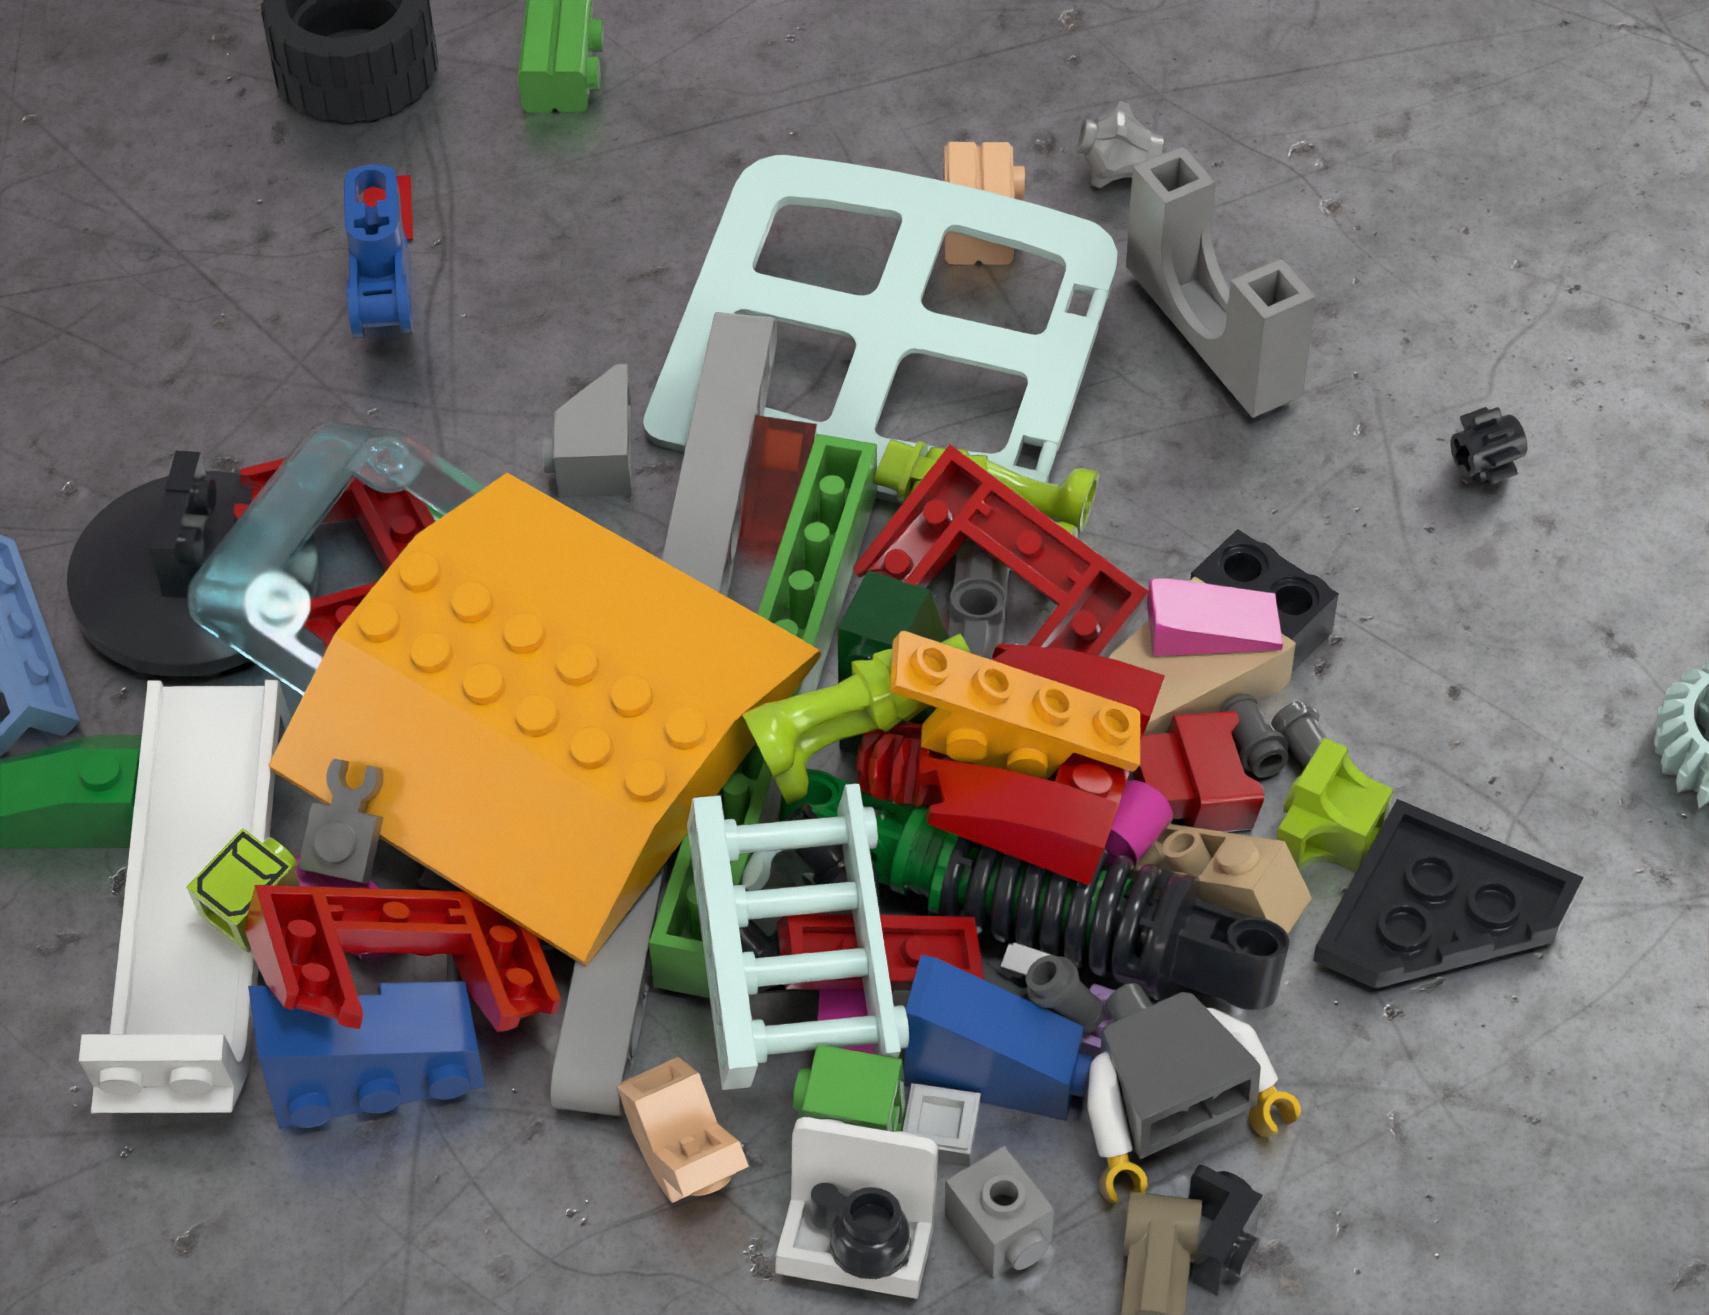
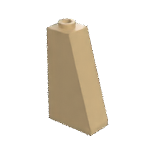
[1108,577,1296,735]

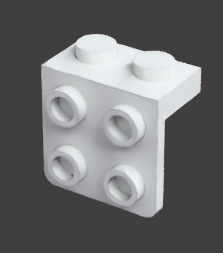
[775,1117,938,1299]

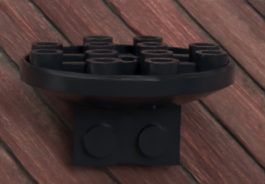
[67,450,320,678]

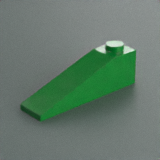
[0,735,142,849]

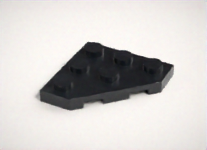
[1313,799,1584,988]

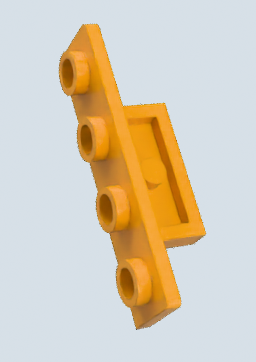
[890,631,1140,780]

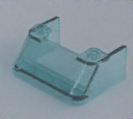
[187,422,485,695]

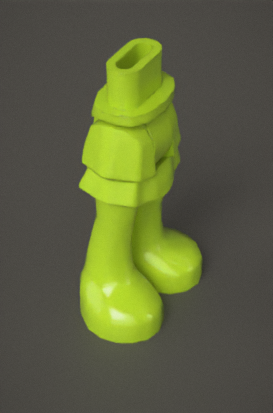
[874,439,1099,538]
[742,633,971,805]

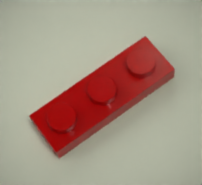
[776,914,984,990]

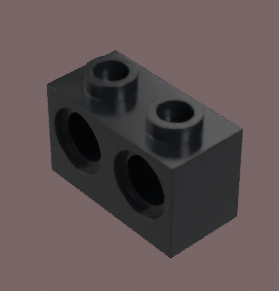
[1190,529,1339,672]

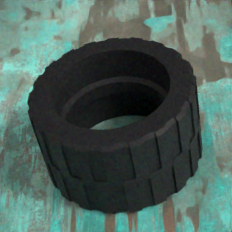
[261,0,438,123]

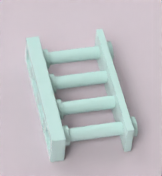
[687,784,909,1090]

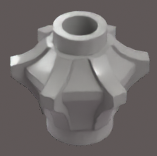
[1075,99,1164,188]

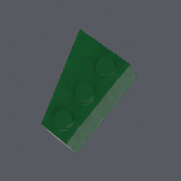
[837,570,949,757]

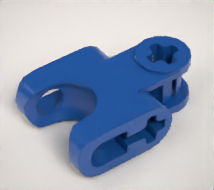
[344,164,413,339]

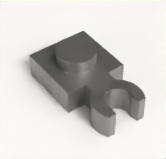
[298,758,384,883]

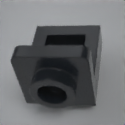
[1188,1164,1263,1296]

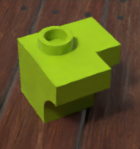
[1276,737,1394,873]

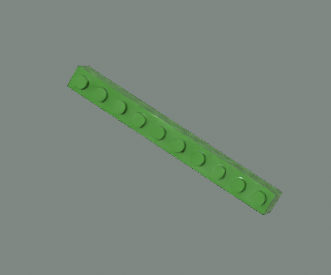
[649,434,878,998]

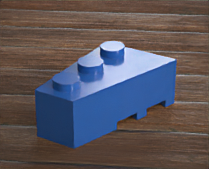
[248,981,485,1129]

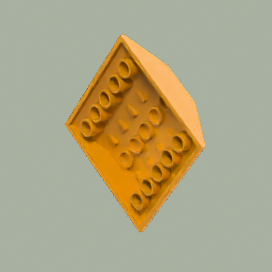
[268,473,821,967]

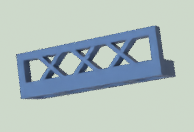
[0,535,80,757]

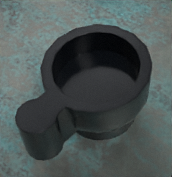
[810,1182,911,1279]

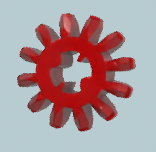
[856,721,964,808]

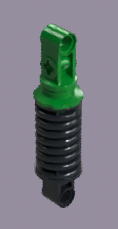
[778,769,1289,1010]

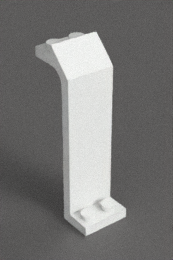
[79,680,292,1113]

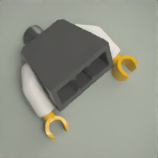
[1087,983,1301,1205]

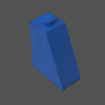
[904,955,1094,1121]

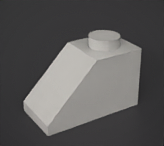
[543,364,631,497]

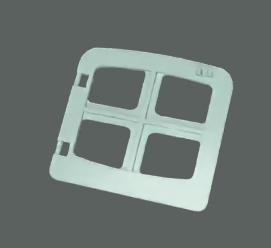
[643,155,1118,504]

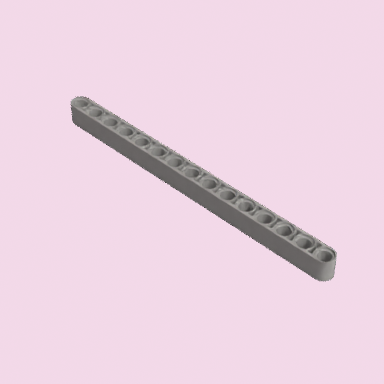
[550,312,777,1116]

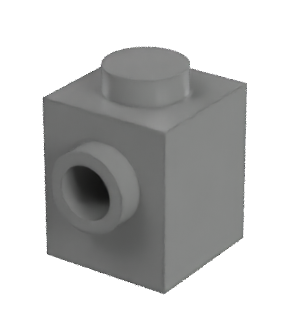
[945,1145,1054,1279]

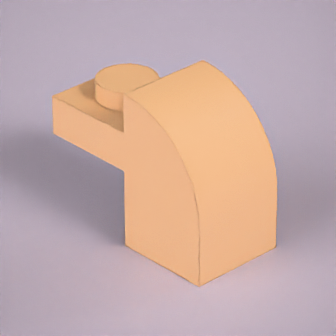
[616,1057,749,1203]

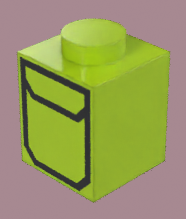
[186,828,300,952]

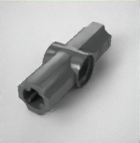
[948,540,1010,660]

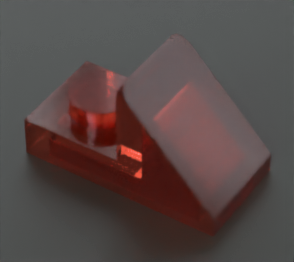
[739,415,818,544]

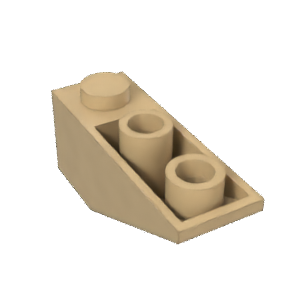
[1107,824,1312,935]

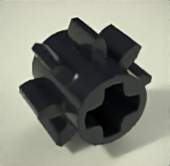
[1450,407,1528,485]

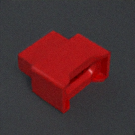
[1132,711,1264,832]

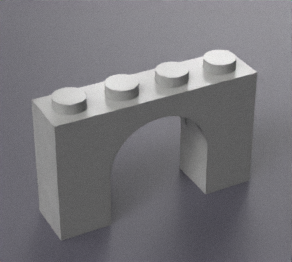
[1126,146,1316,418]

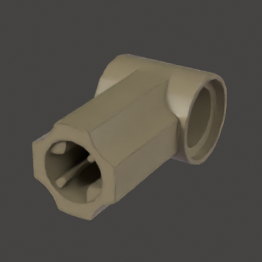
[1120,1191,1202,1315]

